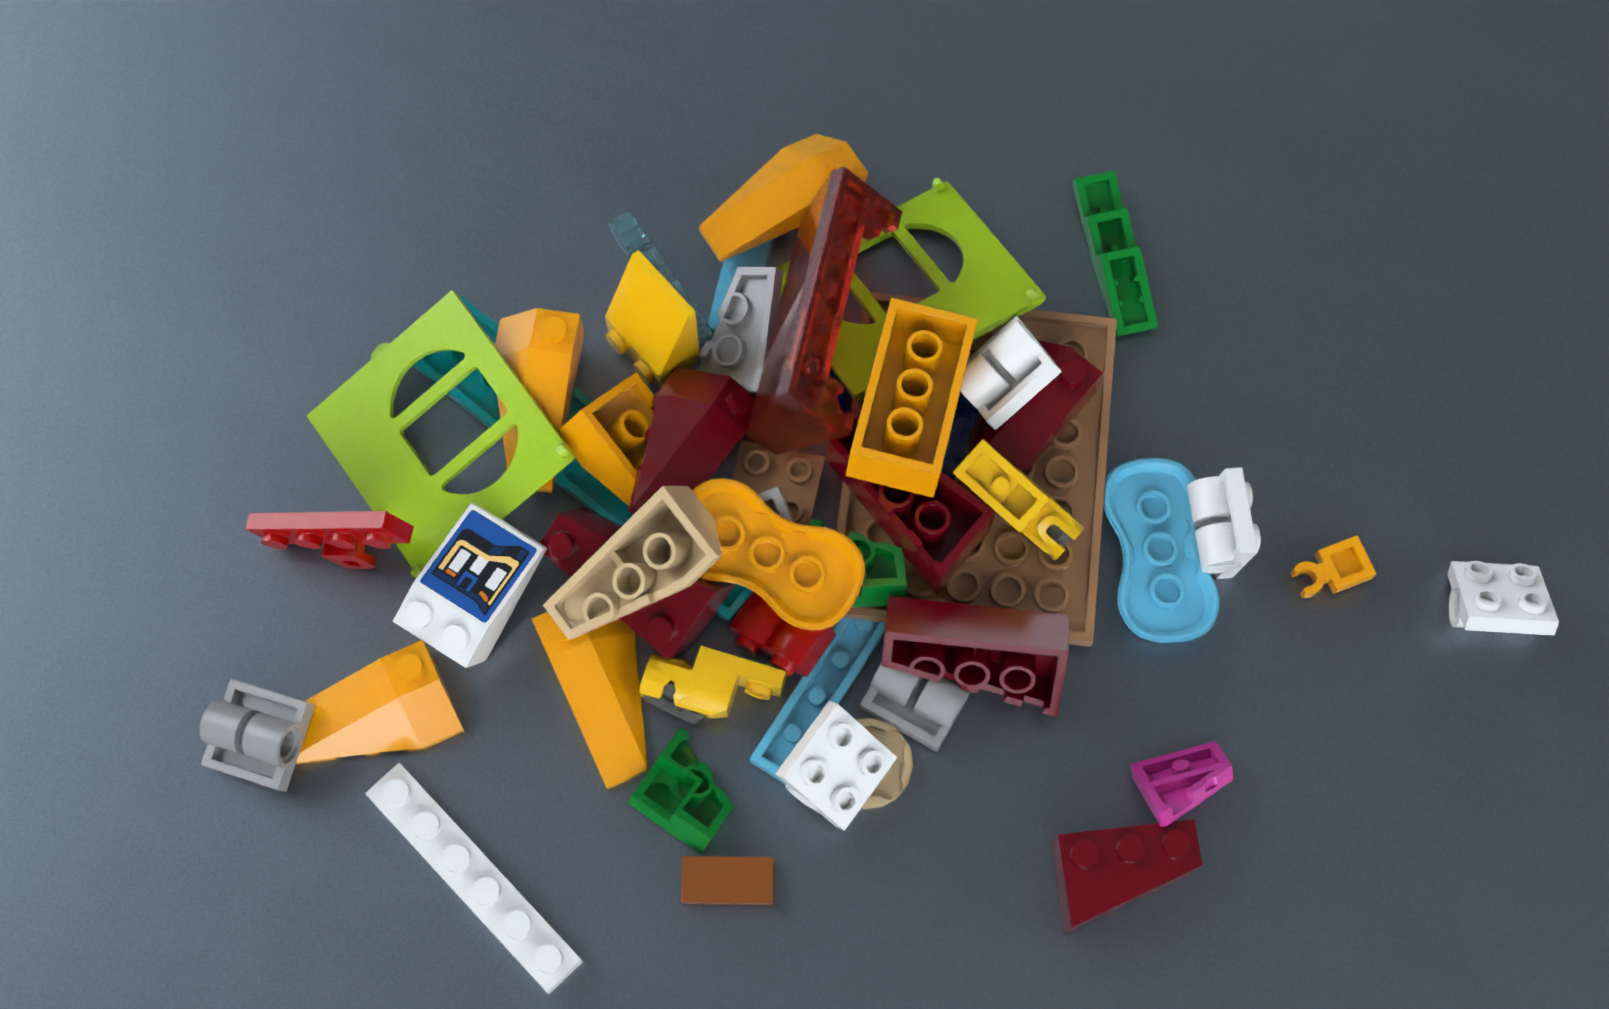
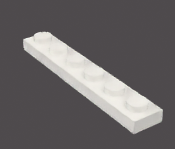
[365,763,583,994]

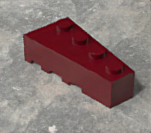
[825,407,996,595]
[539,507,736,660]
[882,596,1069,718]

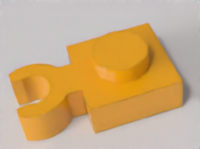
[1290,535,1376,598]

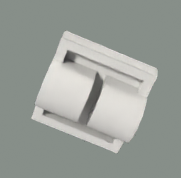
[960,316,1062,430]
[1187,467,1261,579]
[1447,561,1559,636]
[775,701,897,831]

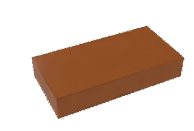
[681,856,774,905]

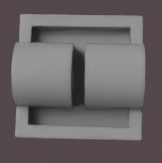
[859,662,971,752]
[200,679,316,792]

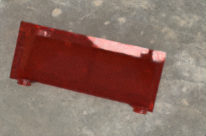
[746,166,903,455]

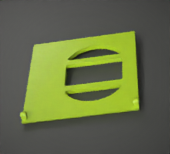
[777,178,1046,401]
[307,290,576,578]

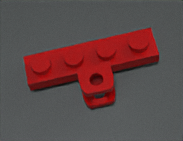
[245,511,414,569]

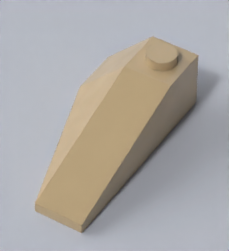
[543,486,722,640]

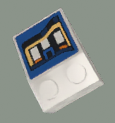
[393,503,547,668]

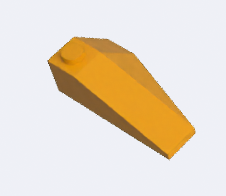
[532,612,648,790]
[296,640,464,764]

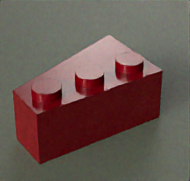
[1052,819,1203,934]

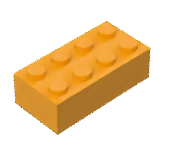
[846,297,978,498]

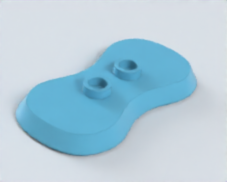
[1103,458,1220,643]

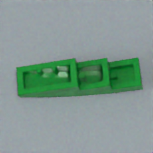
[1072,170,1159,337]

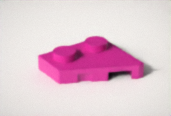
[1130,741,1233,827]

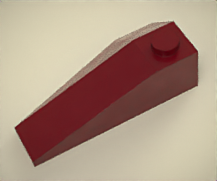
[957,340,1103,508]
[628,367,763,515]

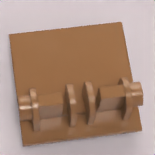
[732,441,825,526]

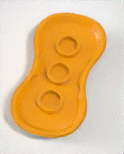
[693,478,865,630]

